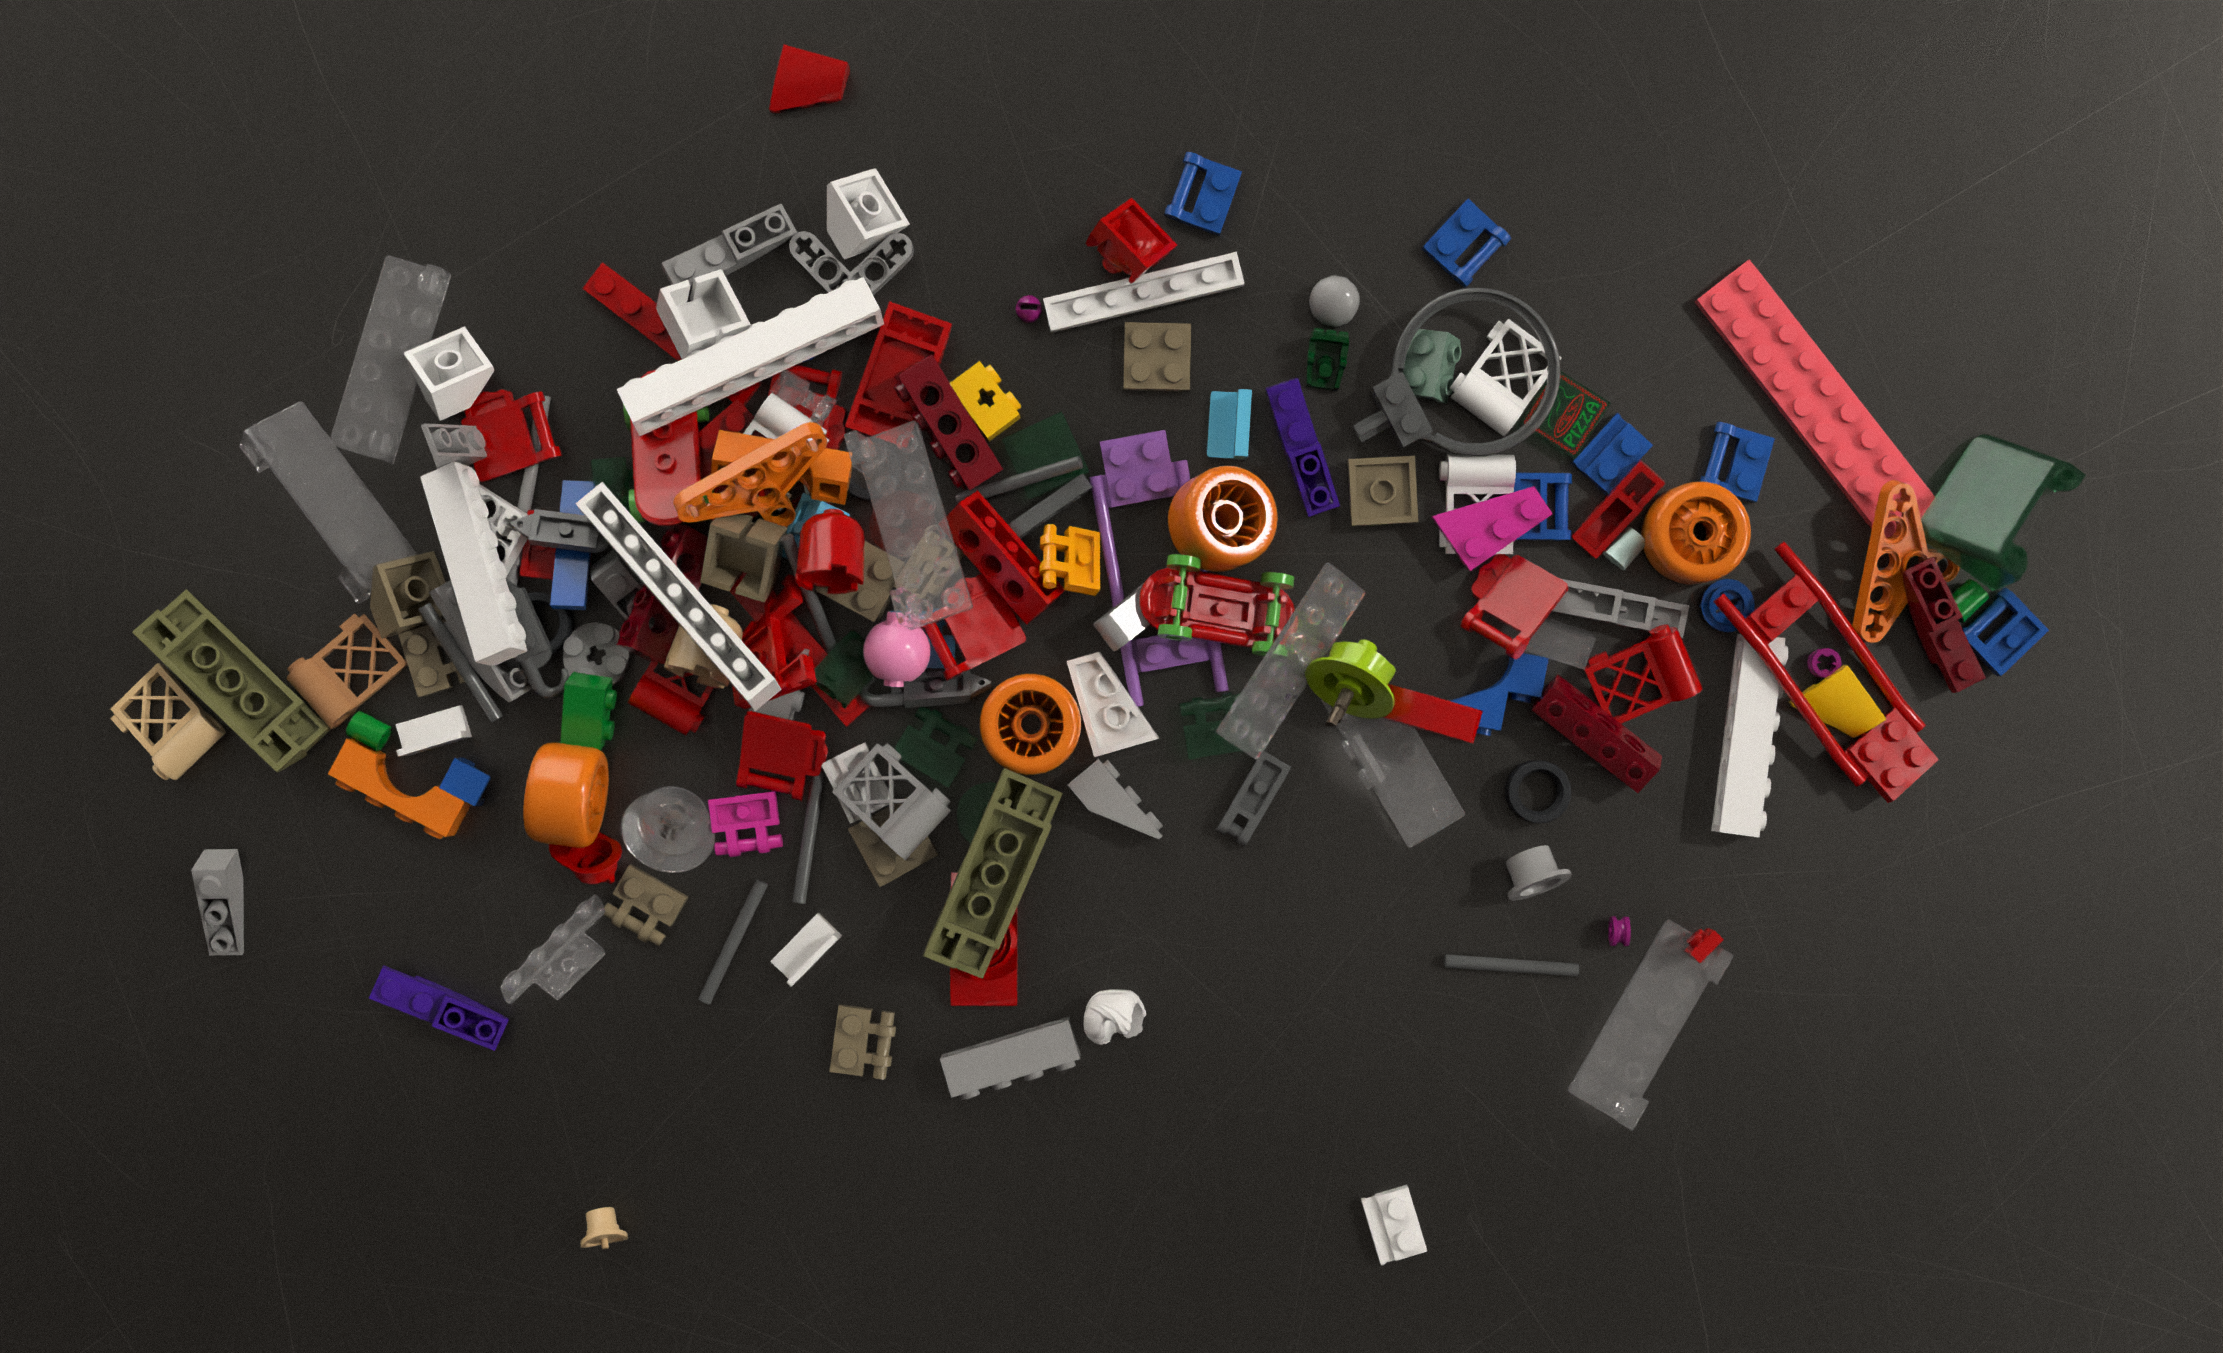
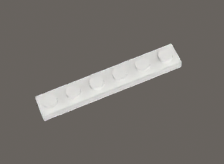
[1043,252,1244,333]

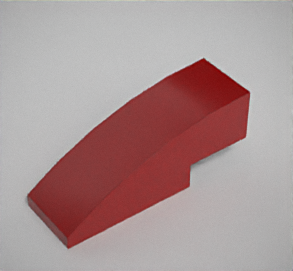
[1571,459,1665,559]
[1381,684,1483,744]

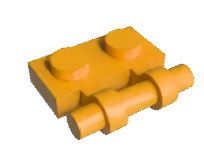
[1040,524,1100,596]

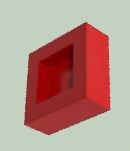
[1684,928,1724,963]

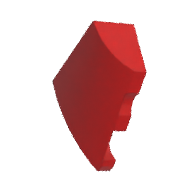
[769,44,850,113]

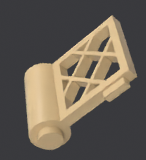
[110,663,226,780]

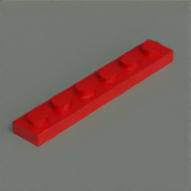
[582,262,762,406]
[730,572,871,726]

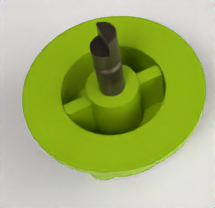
[1305,640,1396,727]

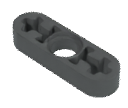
[1008,474,1093,539]

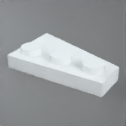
[1067,652,1159,757]

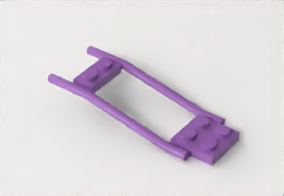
[1089,430,1229,706]

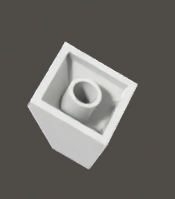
[827,168,910,259]
[404,326,494,421]

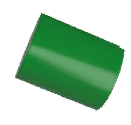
[1952,579,1989,623]
[346,711,392,751]

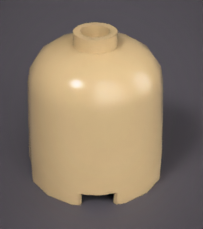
[664,604,743,689]

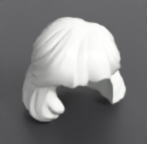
[1083,989,1146,1045]

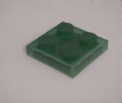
[1002,411,1090,500]

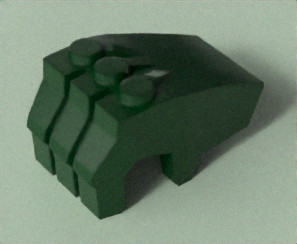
[1306,328,1349,391]

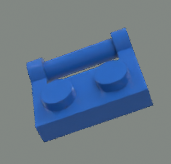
[1164,152,1242,236]
[1422,199,1511,288]
[1700,422,1775,503]
[1514,473,1572,541]
[1962,587,2049,676]

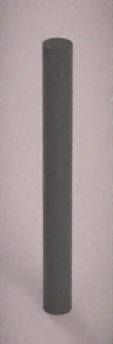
[955,456,1083,504]
[780,534,838,653]
[418,603,503,723]
[792,771,825,904]
[698,879,768,1005]
[1444,954,1579,977]

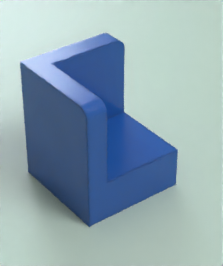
[439,758,491,806]

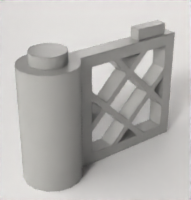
[832,743,951,860]

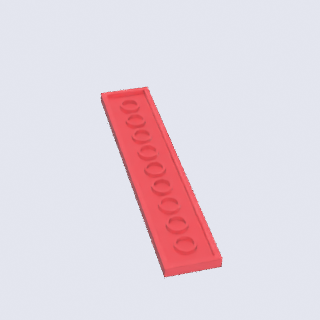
[1694,259,1954,542]

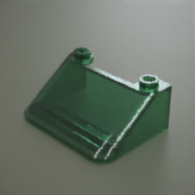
[1921,434,2086,591]

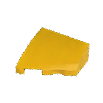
[1789,665,1886,738]

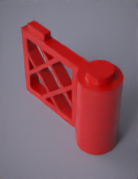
[1583,624,1702,724]
[627,662,714,736]

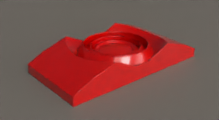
[845,301,952,449]
[950,872,1018,1006]

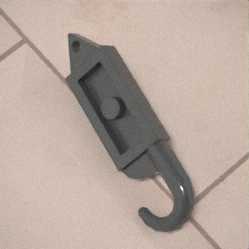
[510,509,623,560]
[506,579,569,698]
[858,670,992,708]

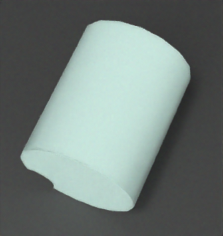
[1603,526,1645,570]

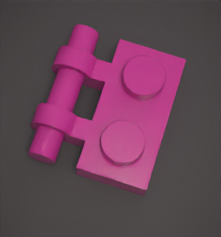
[708,791,783,857]

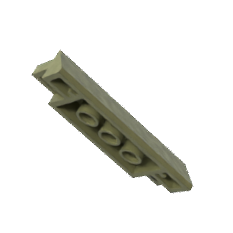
[132,589,331,773]
[923,768,1063,979]

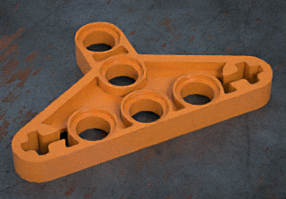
[673,422,827,527]
[1852,480,1960,643]

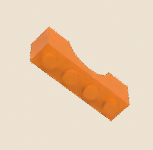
[711,430,854,505]
[328,739,471,839]

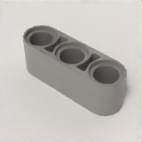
[1093,583,1150,652]

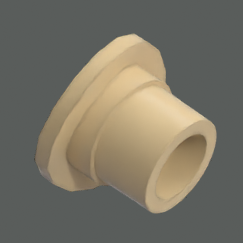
[580,1207,628,1249]

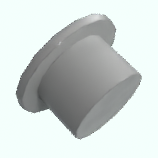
[1505,845,1572,901]

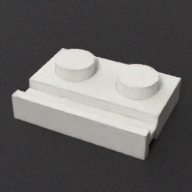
[822,742,889,824]
[1361,1185,1427,1265]

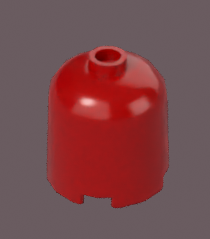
[795,509,865,594]

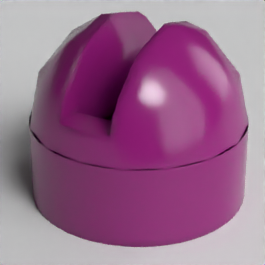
[1016,295,1042,323]

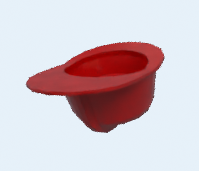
[549,832,623,885]

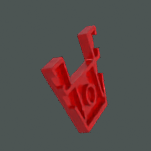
[732,574,817,709]

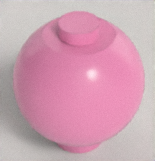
[863,612,931,687]

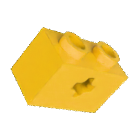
[950,361,1021,442]

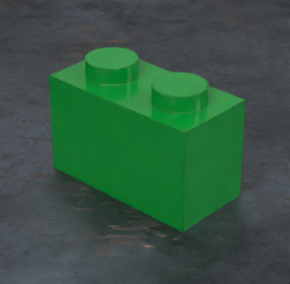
[560,672,617,751]

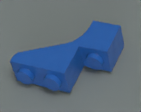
[1450,653,1549,736]

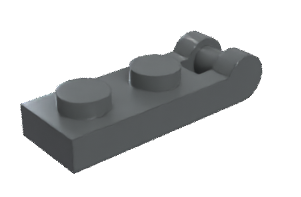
[1215,750,1291,847]

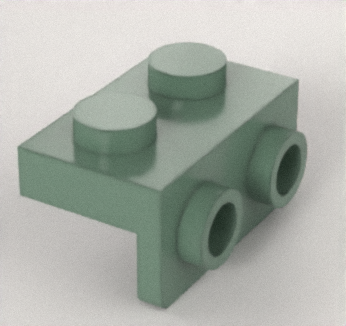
[1403,329,1462,404]

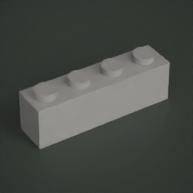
[940,1017,1081,1100]

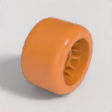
[1168,466,1278,572]
[1641,481,1751,584]
[980,674,1081,775]
[523,743,609,848]

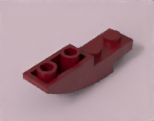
[1902,557,1986,693]

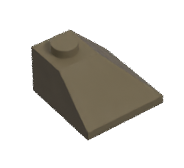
[370,551,446,639]

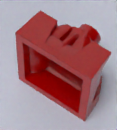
[1085,197,1177,284]

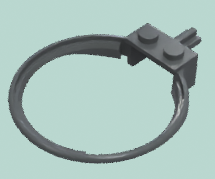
[1352,288,1561,455]

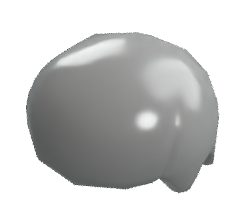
[1309,275,1360,327]

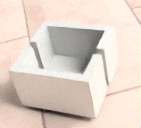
[656,269,751,359]

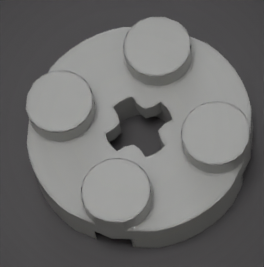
[563,622,632,686]

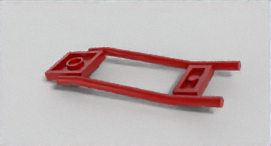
[1713,541,1939,803]

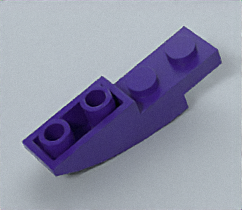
[1265,378,1340,517]
[369,965,509,1051]

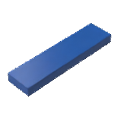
[550,480,598,610]

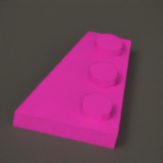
[1431,486,1553,571]

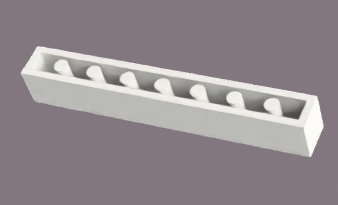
[617,277,884,436]
[576,482,781,711]

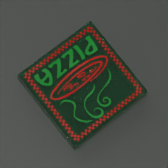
[1518,371,1611,460]

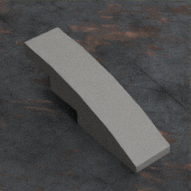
[1552,579,1689,639]

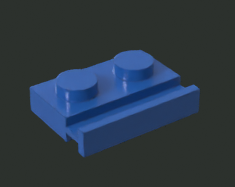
[1571,413,1653,495]

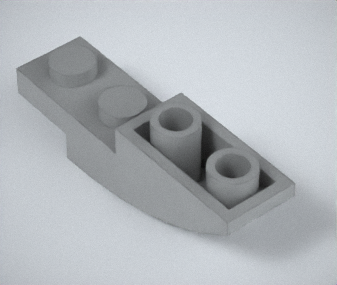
[662,203,797,290]
[429,580,532,702]

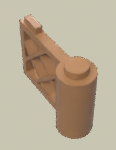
[286,614,408,729]

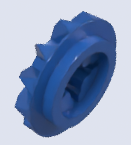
[1699,579,1755,632]

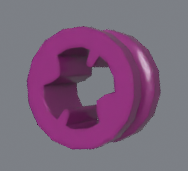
[1807,648,1842,678]
[1608,916,1631,946]

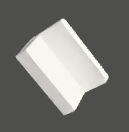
[396,705,472,757]
[770,913,842,987]

